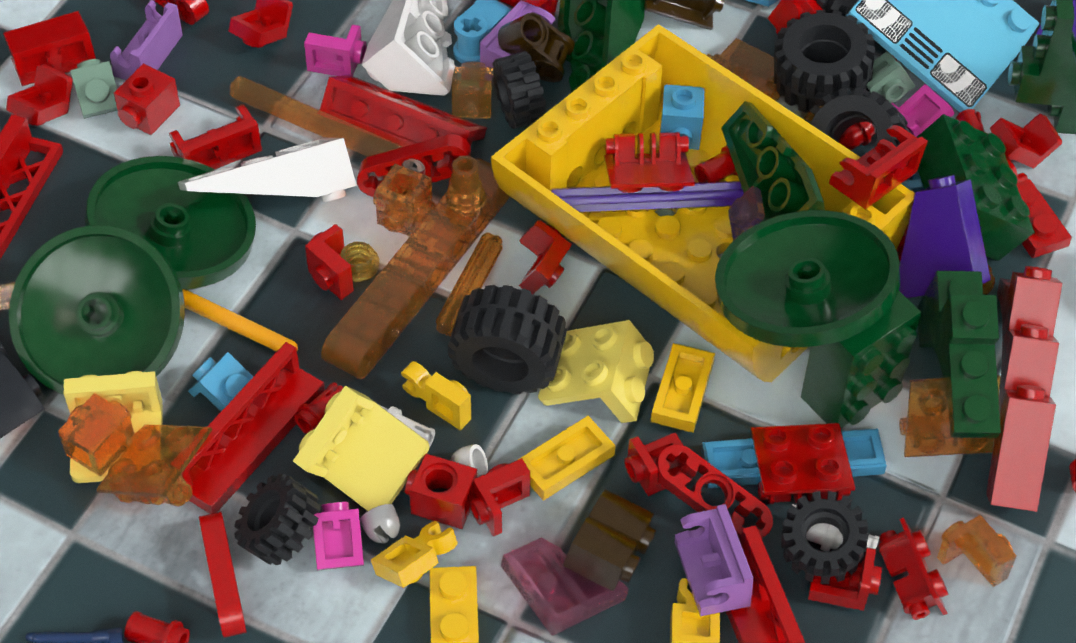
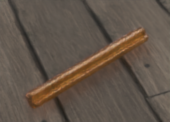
[229,76,402,167]

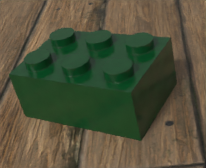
[917,114,1035,261]
[800,291,921,428]

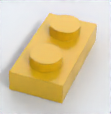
[651,343,715,433]
[518,416,616,501]
[430,566,479,643]

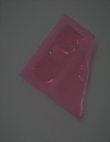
[500,537,629,636]

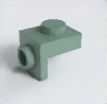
[866,51,916,103]
[70,59,118,119]

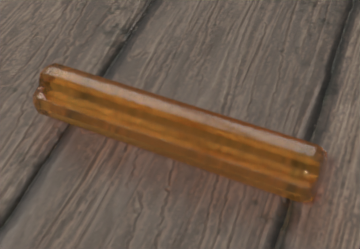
[436,232,503,337]

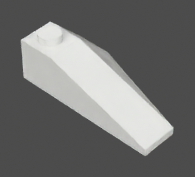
[362,0,455,96]
[178,138,357,202]

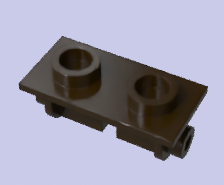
[645,0,724,30]

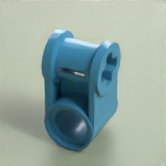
[453,0,512,65]

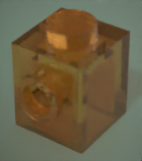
[58,393,136,477]

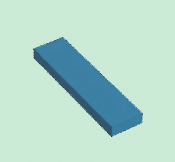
[701,428,887,488]

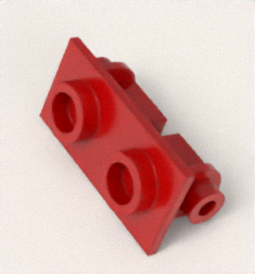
[878,517,949,620]

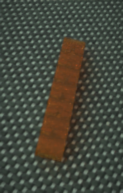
[321,158,510,379]

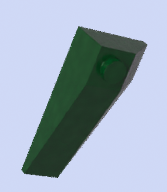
[558,0,645,93]
[721,101,825,225]

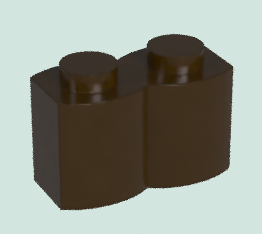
[563,489,657,591]

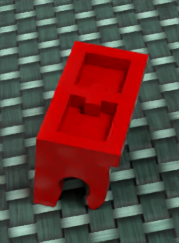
[3,11,96,86]
[169,104,262,169]
[828,125,928,210]

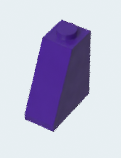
[899,175,991,298]

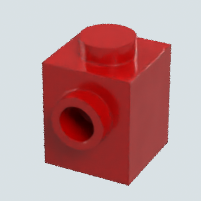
[114,63,180,135]

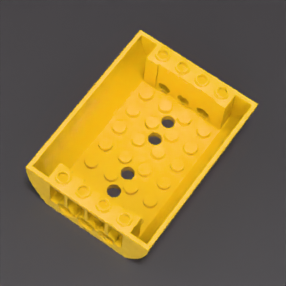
[491,24,915,382]

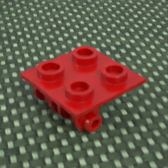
[604,132,695,193]
[751,423,855,504]

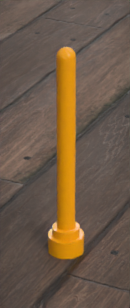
[182,289,298,352]

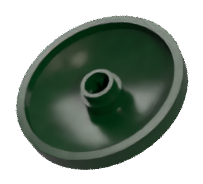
[85,156,256,289]
[715,210,900,347]
[9,225,185,395]

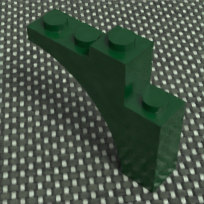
[1008,0,1076,135]
[917,271,1001,438]

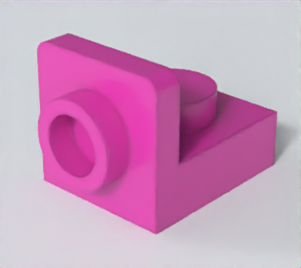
[304,24,367,76]
[313,502,364,570]

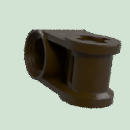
[498,13,575,83]

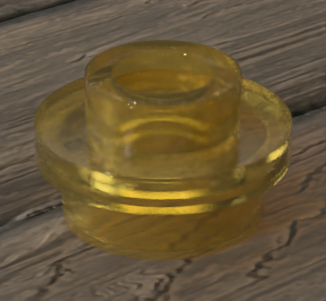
[340,242,380,282]

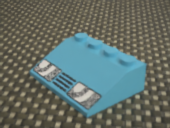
[846,0,1040,113]

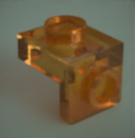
[452,62,494,119]
[937,515,1017,587]

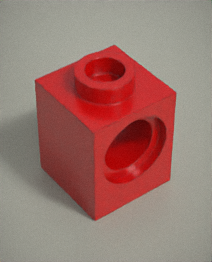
[405,454,477,529]

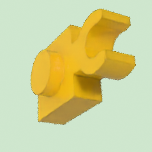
[401,361,471,431]
[371,521,458,588]
[670,578,720,643]

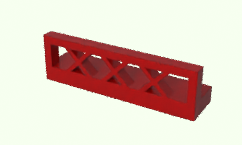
[318,75,487,160]
[0,114,63,260]
[171,342,325,514]
[726,525,805,643]

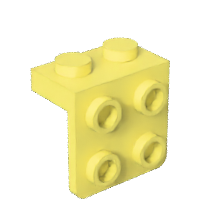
[538,320,654,423]
[64,371,163,483]
[293,386,429,511]

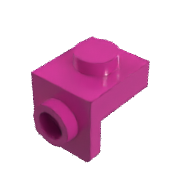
[891,84,955,137]

